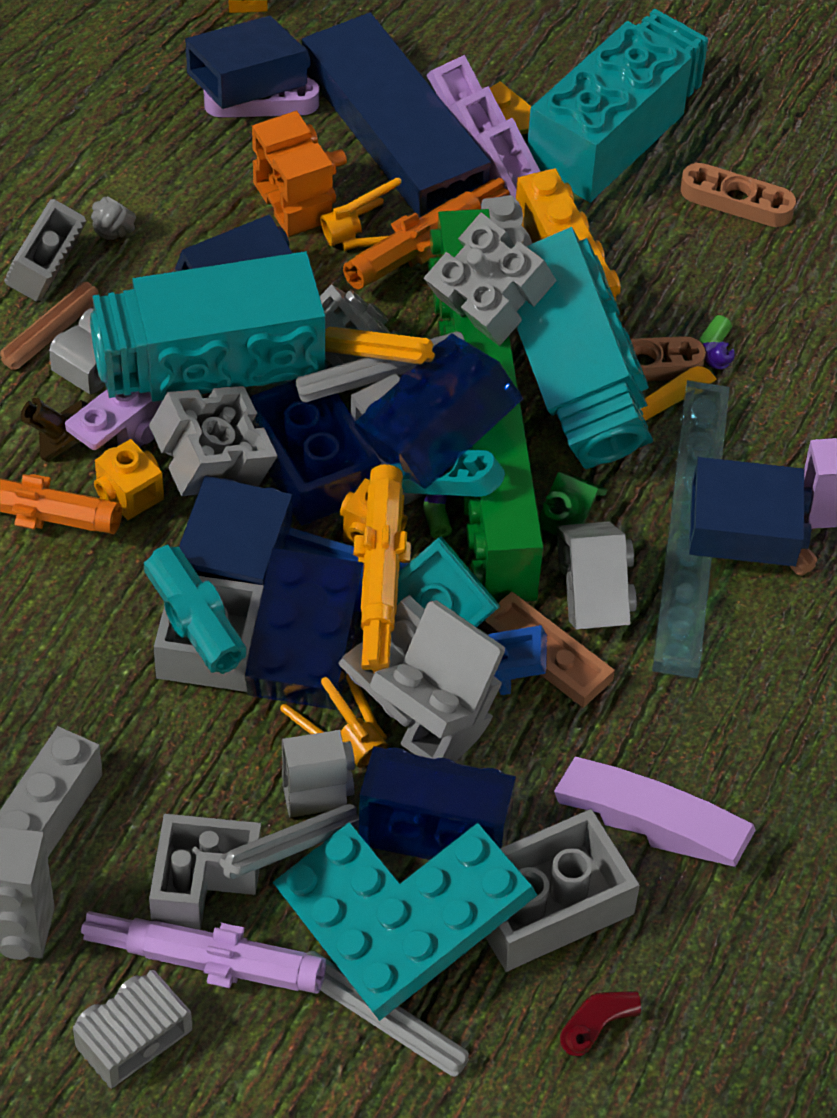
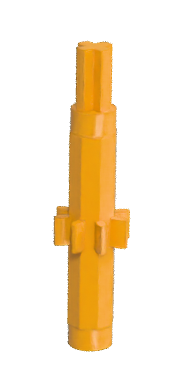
[353,464,411,673]

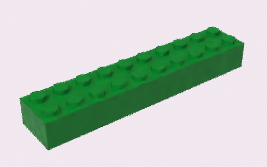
[429,209,543,603]

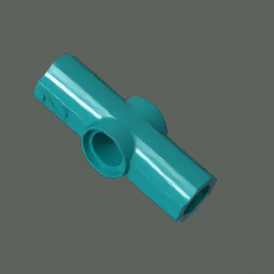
[144,545,247,674]

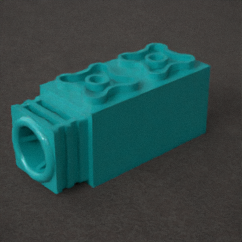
[527,9,708,203]
[517,227,653,470]
[90,251,325,402]

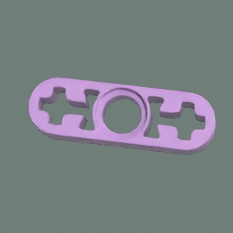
[204,78,319,117]

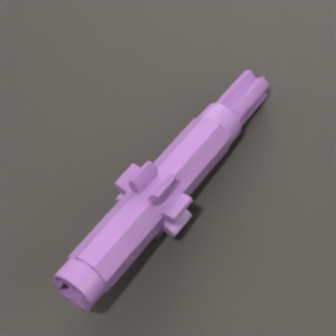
[81,911,326,994]

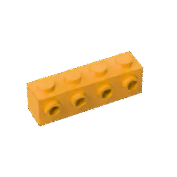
[516,168,621,301]

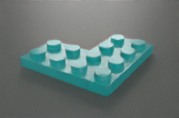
[273,822,538,1021]

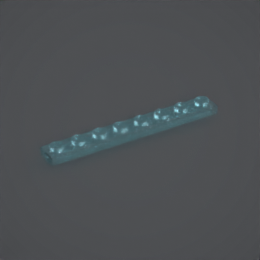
[652,380,730,678]

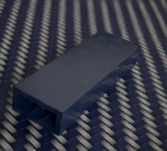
[302,12,491,218]

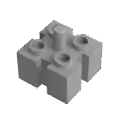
[424,212,557,346]
[149,386,277,496]

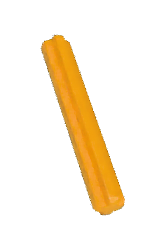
[325,326,435,364]

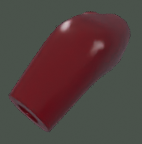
[560,991,641,1056]

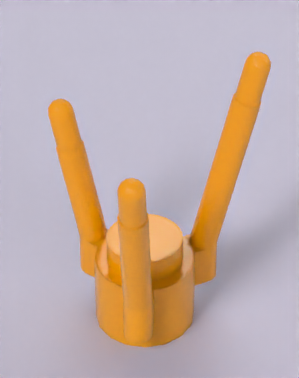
[320,178,402,251]
[280,673,388,768]

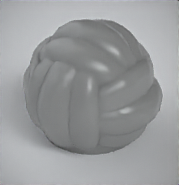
[91,196,136,240]

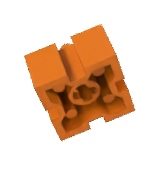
[252,110,347,237]

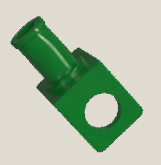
[539,471,608,536]

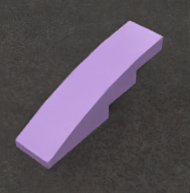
[426,55,541,199]
[554,756,756,867]

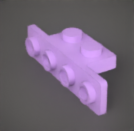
[65,390,162,450]

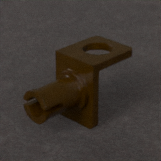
[21,397,118,462]

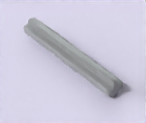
[296,331,467,402]
[219,804,361,879]
[307,951,469,1077]

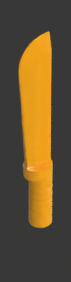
[641,366,717,421]

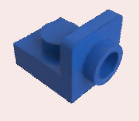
[489,625,547,695]

